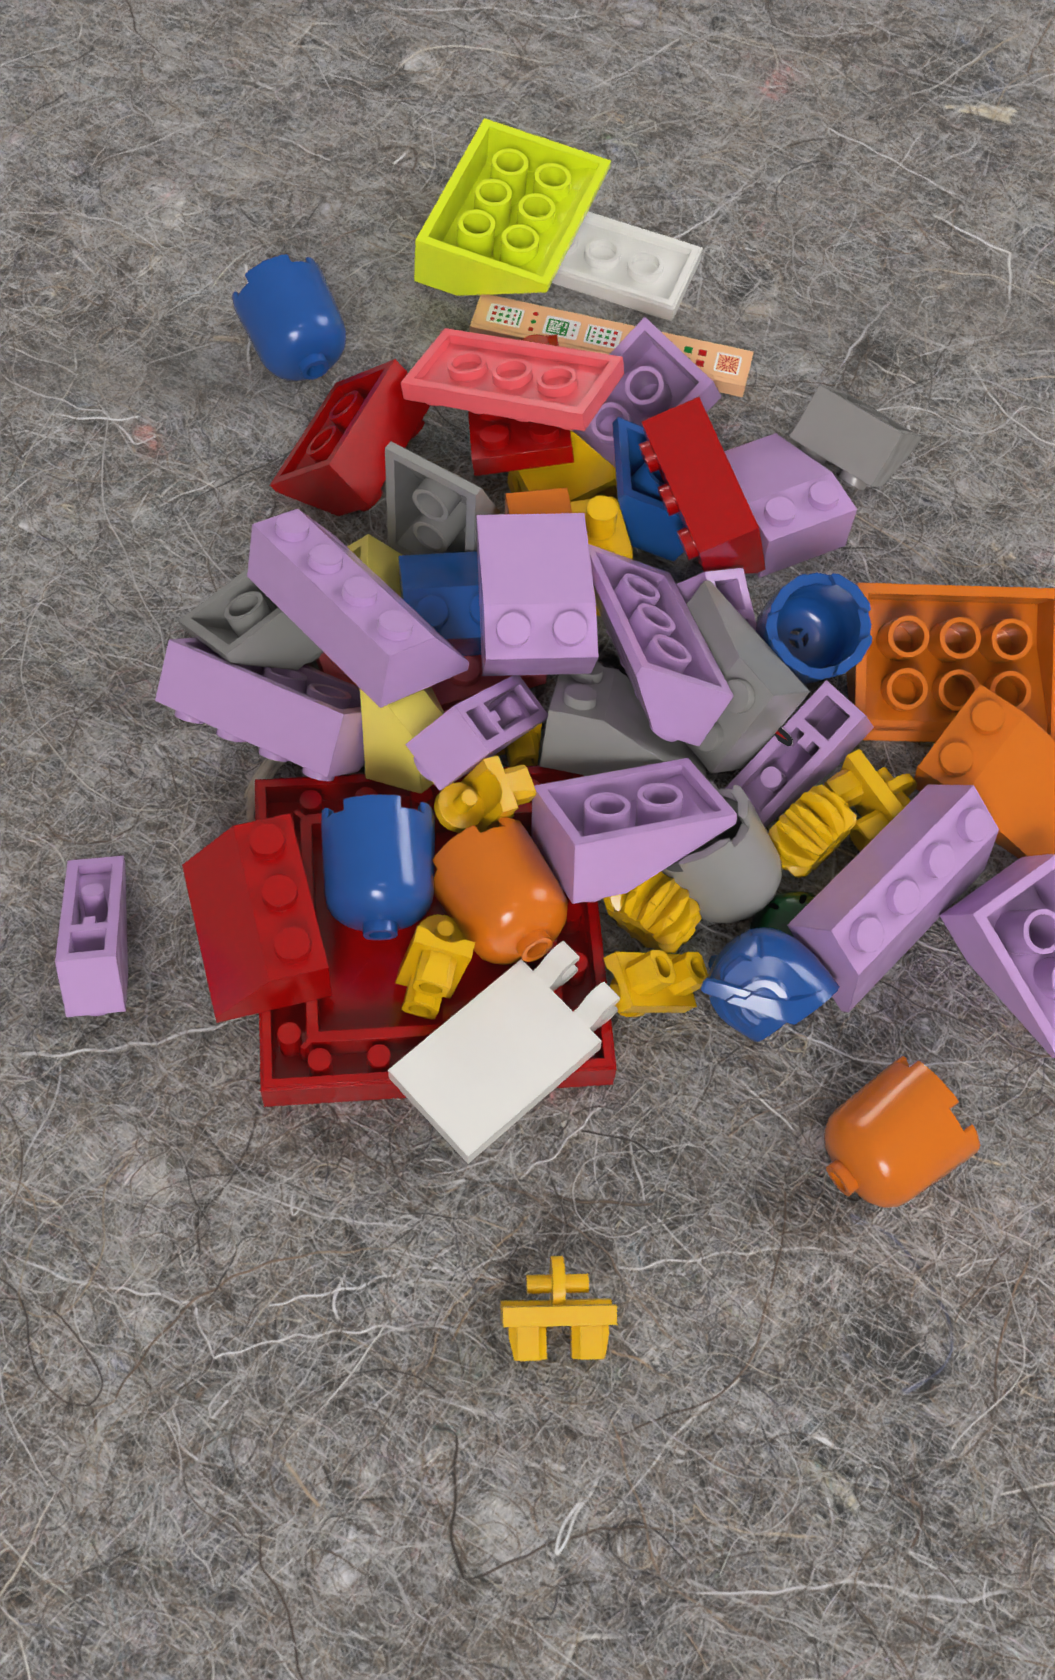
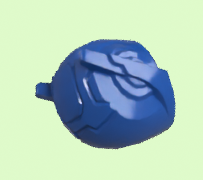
[701,927,840,1042]

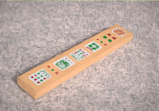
[470,295,754,398]

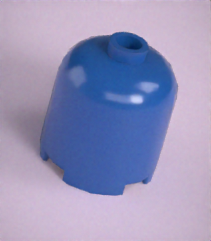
[232,254,346,381]
[756,573,872,685]
[321,795,435,940]

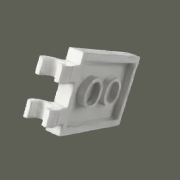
[388,941,620,1164]

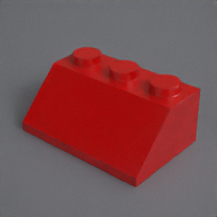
[270,359,430,516]
[638,397,766,574]
[182,813,332,1023]

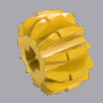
[768,784,857,878]
[603,871,702,953]

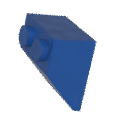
[612,417,684,562]
[398,551,481,656]

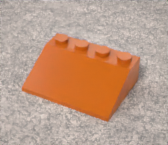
[846,583,1055,742]

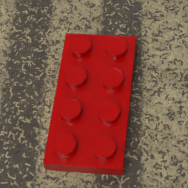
[468,334,574,476]

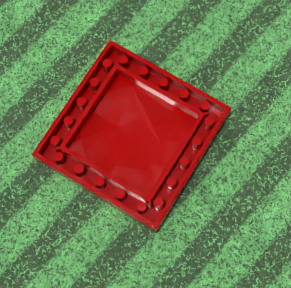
[255,765,617,1107]

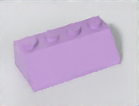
[247,509,469,708]
[588,544,734,746]
[155,638,365,781]
[787,784,999,1013]

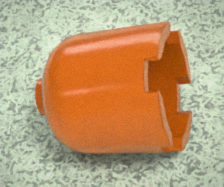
[432,817,568,965]
[824,1056,980,1208]

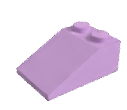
[572,317,722,468]
[724,433,857,578]
[476,513,599,676]
[531,758,737,904]
[940,854,1055,1058]

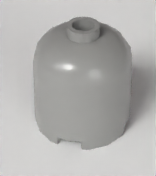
[662,781,782,924]

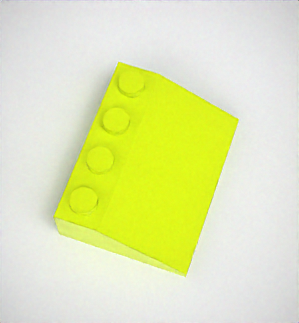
[414,118,611,296]

